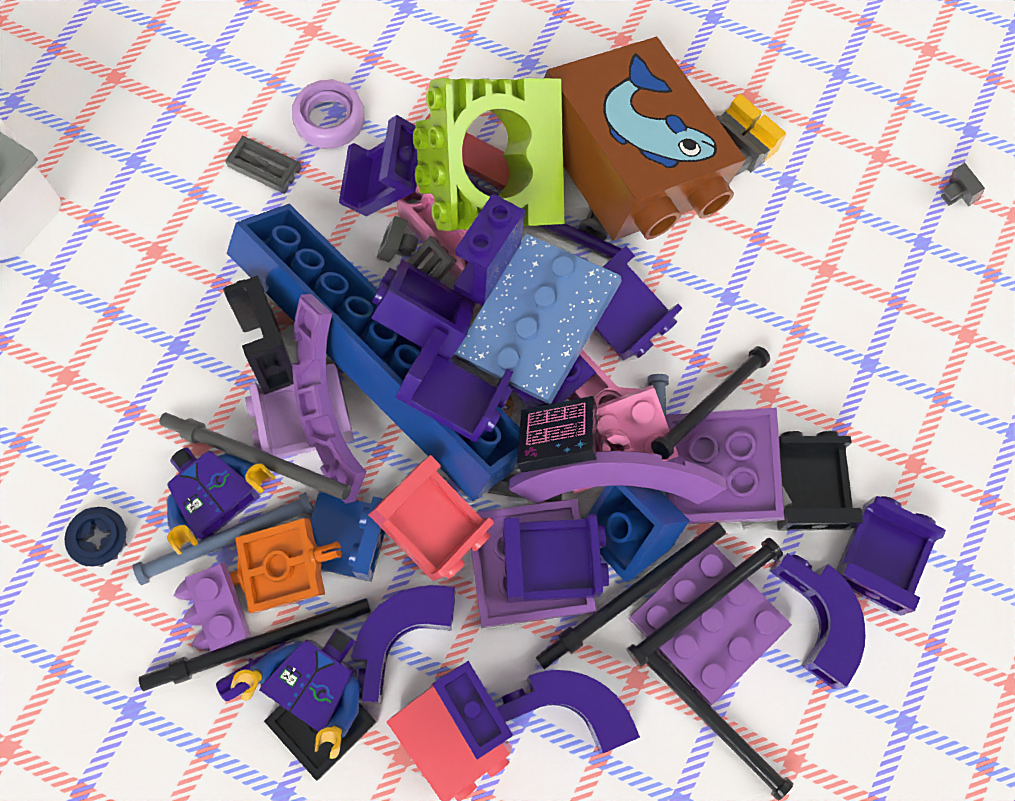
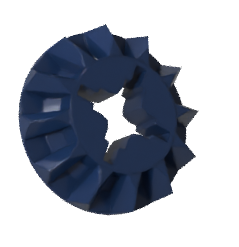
[64,506,128,567]

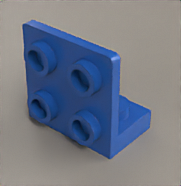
[311,492,385,582]

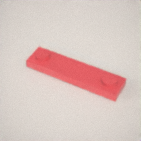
[425,113,509,190]

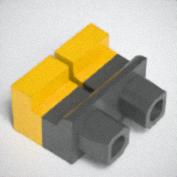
[716,93,787,176]

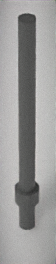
[159,412,351,500]

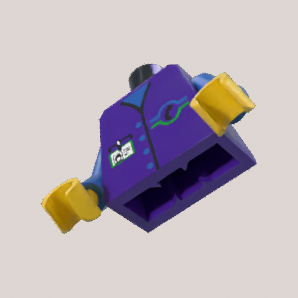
[166,447,276,555]
[230,628,360,759]

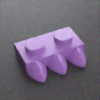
[173,563,251,651]

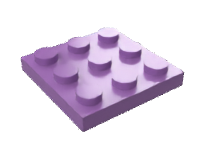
[665,407,785,524]
[471,499,596,629]
[628,544,792,706]

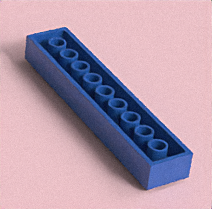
[226,203,520,502]

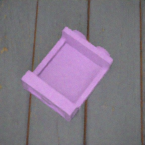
[245,363,355,459]

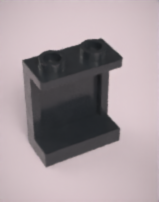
[223,275,294,395]
[777,431,863,531]

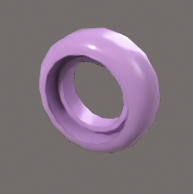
[292,79,365,149]

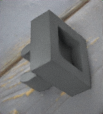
[941,162,985,207]
[376,216,419,263]

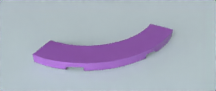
[292,294,367,504]
[509,451,727,504]

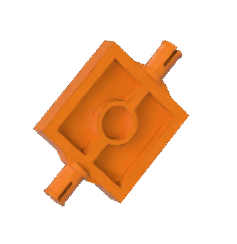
[229,518,342,614]

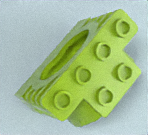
[413,78,565,231]

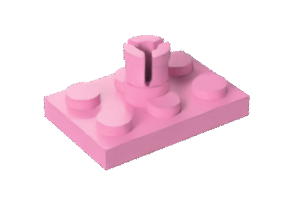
[573,385,679,494]

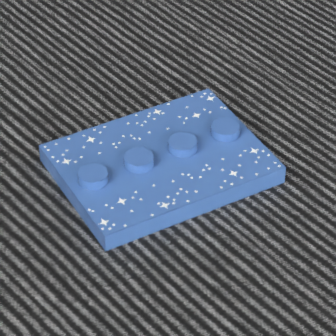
[454,234,622,404]

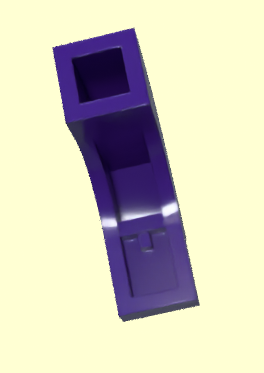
[769,553,866,690]
[351,585,456,704]
[497,670,640,754]

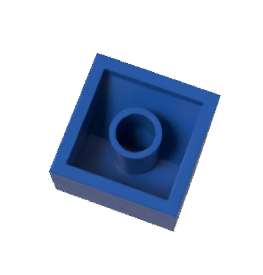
[585,485,690,582]

